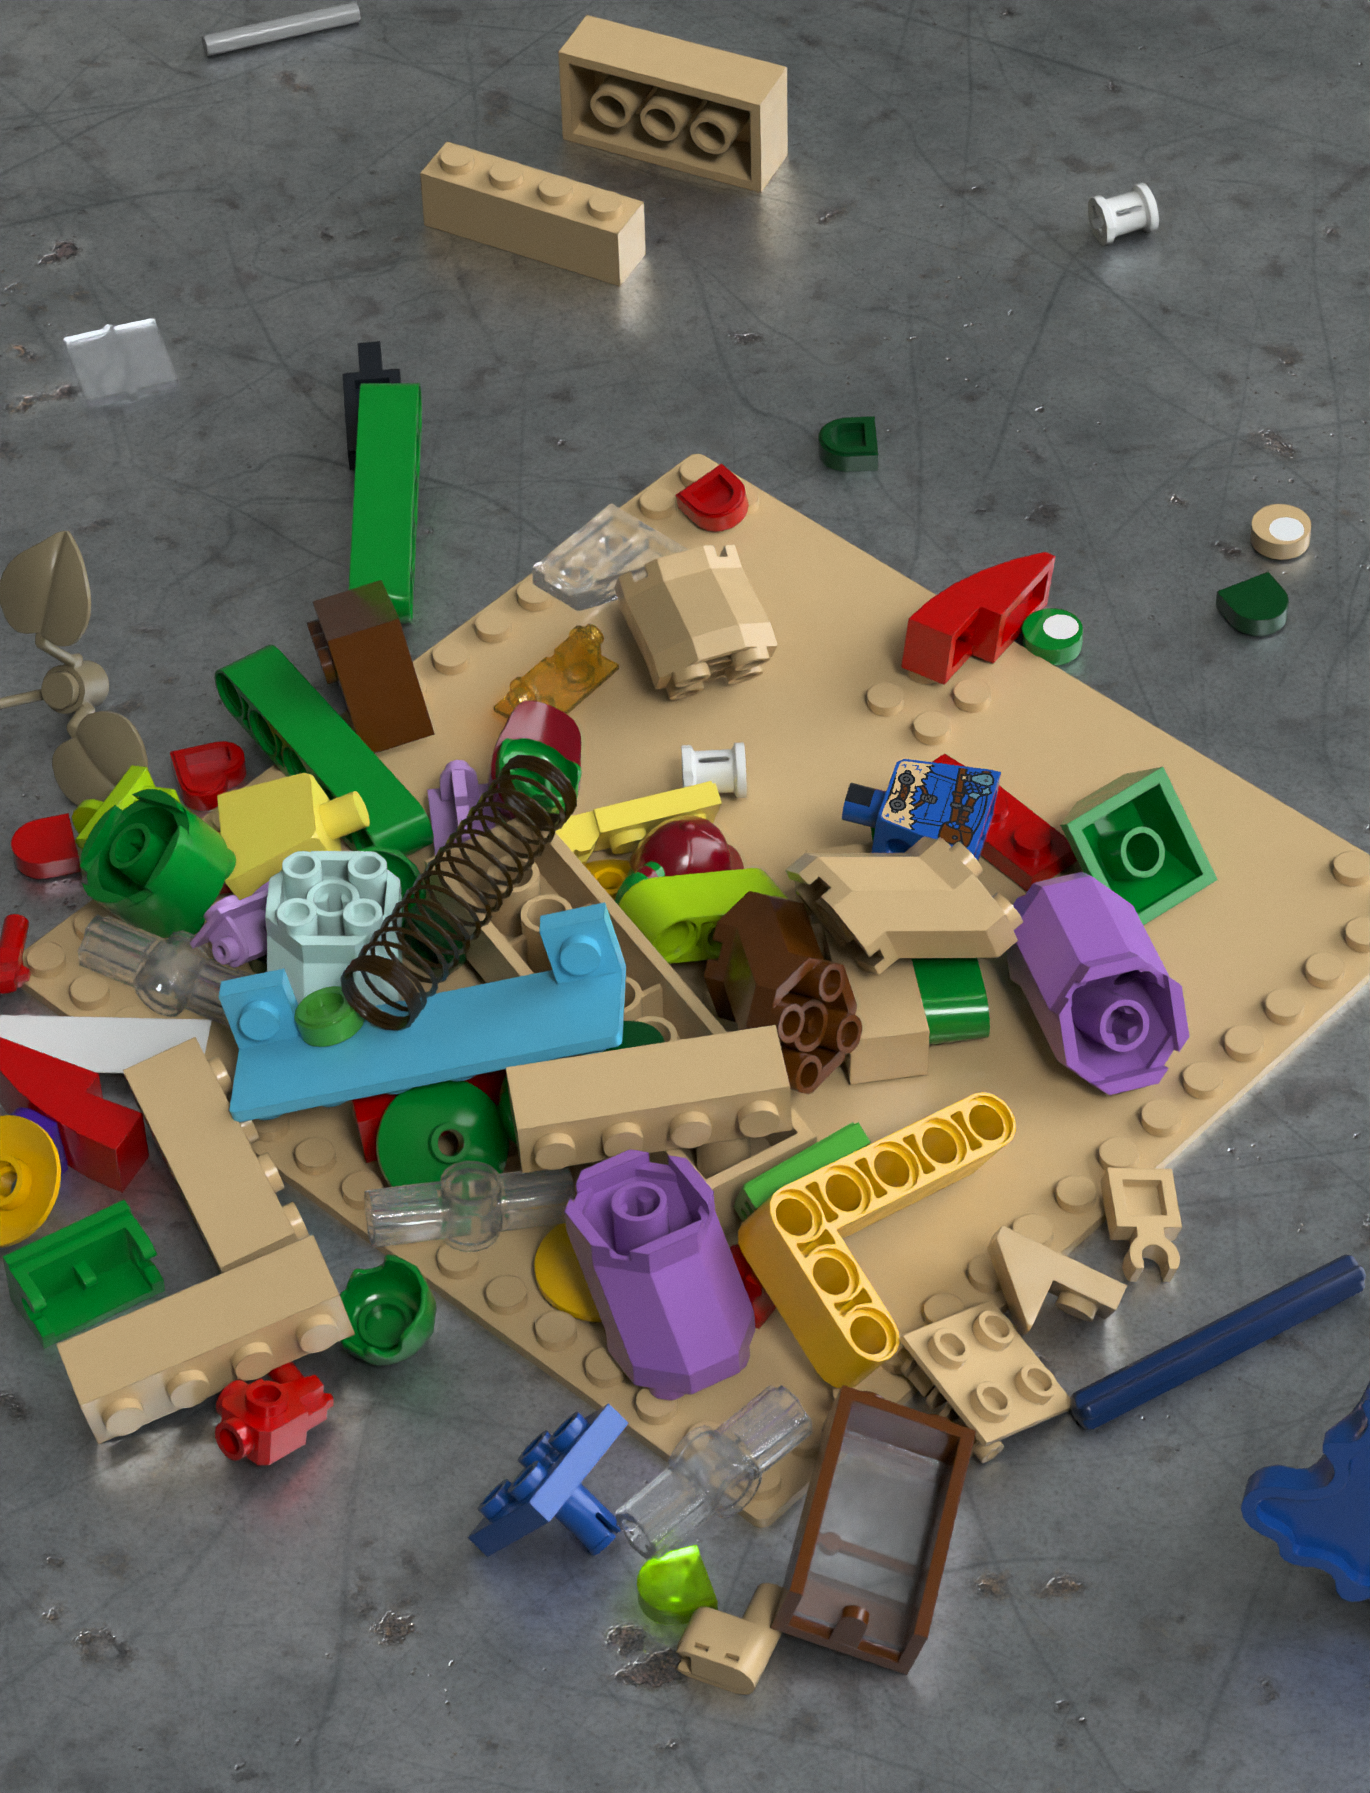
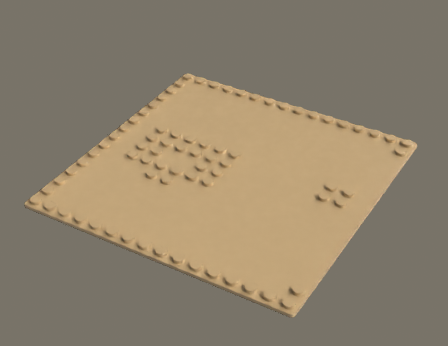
[20,454,1370,1528]

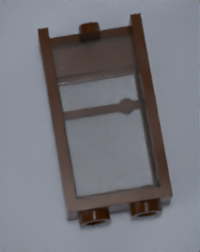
[771,1385,976,1675]

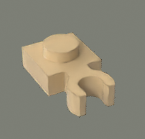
[1100,1167,1182,1282]

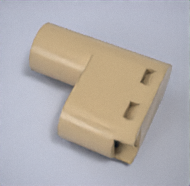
[676,1583,783,1695]

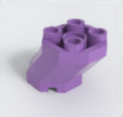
[1006,872,1190,1095]
[564,1149,755,1400]

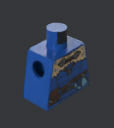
[842,759,1001,861]

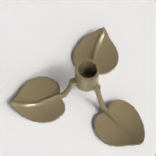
[0,531,148,805]

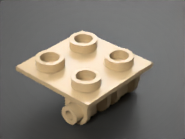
[897,1300,1071,1463]

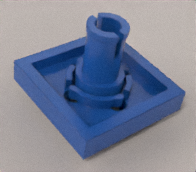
[467,1403,629,1557]

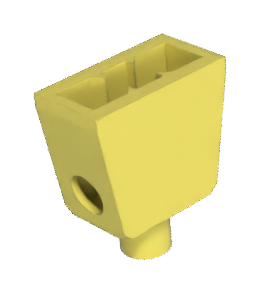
[217,773,370,900]

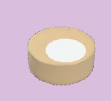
[1250,504,1311,560]

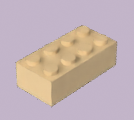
[558,15,788,193]

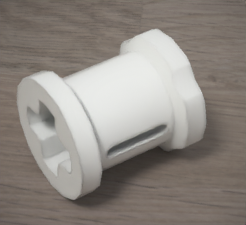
[1088,183,1159,246]
[681,742,747,798]

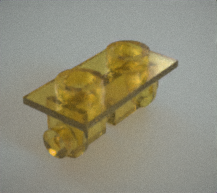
[493,624,619,719]

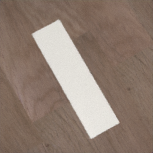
[0,1015,212,1073]

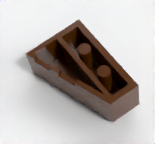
[306,580,435,753]

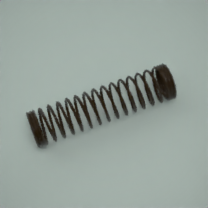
[340,755,577,1031]

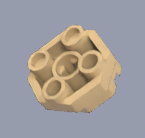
[614,545,777,700]
[785,836,1023,975]

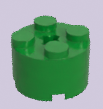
[80,789,236,939]

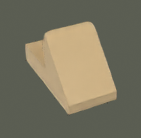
[987,1225,1127,1337]

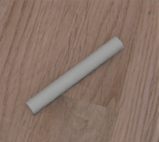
[202,1,361,57]

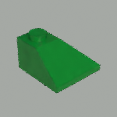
[1060,767,1218,925]

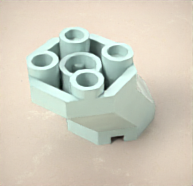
[265,851,402,1006]

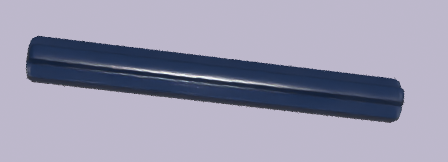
[1070,1255,1366,1430]

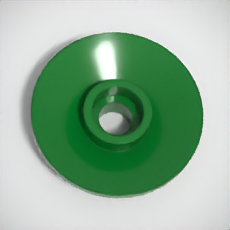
[376,1080,509,1212]

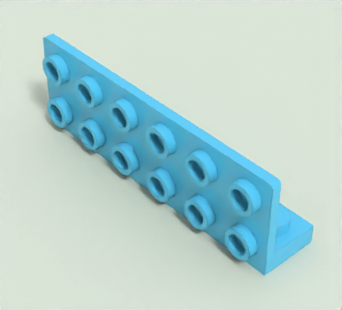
[219,902,626,1123]

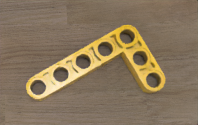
[738,1092,1016,1388]

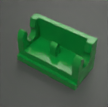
[2,1200,165,1349]

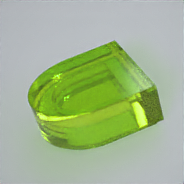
[637,1545,718,1626]

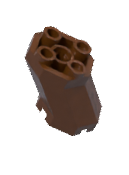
[704,891,862,1094]

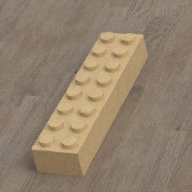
[424,818,817,1235]

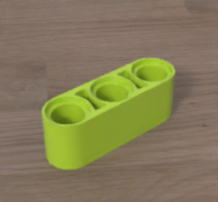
[618,868,788,964]

